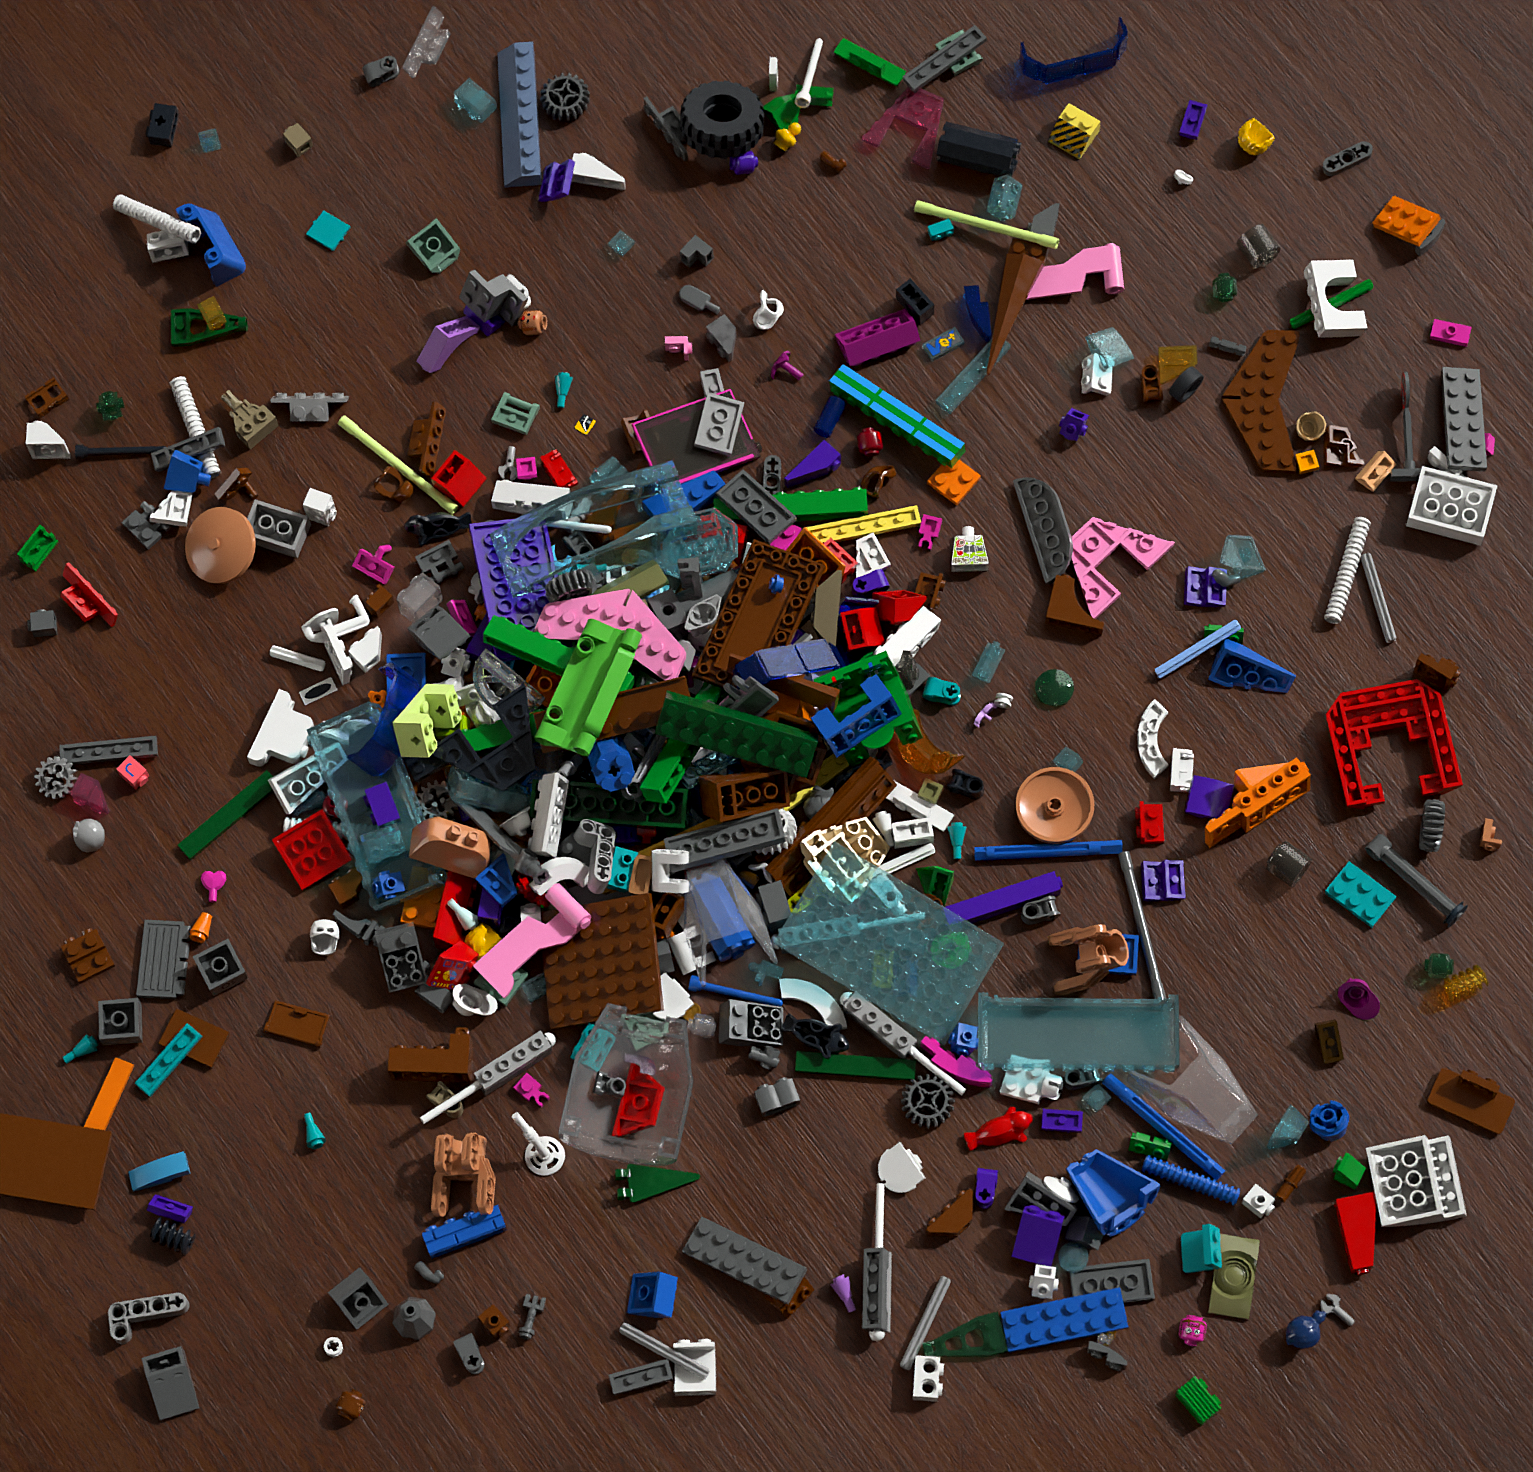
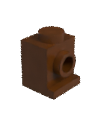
[364,584,395,618]

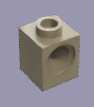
[283,123,313,157]

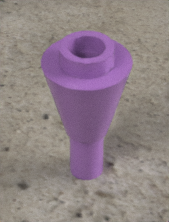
[830,1275,856,1313]

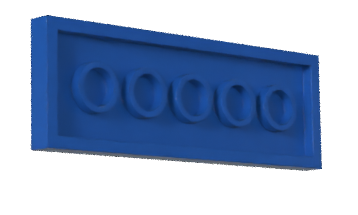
[1001,1287,1129,1353]

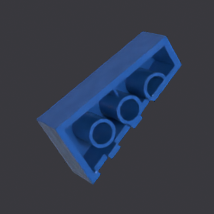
[642,470,726,537]

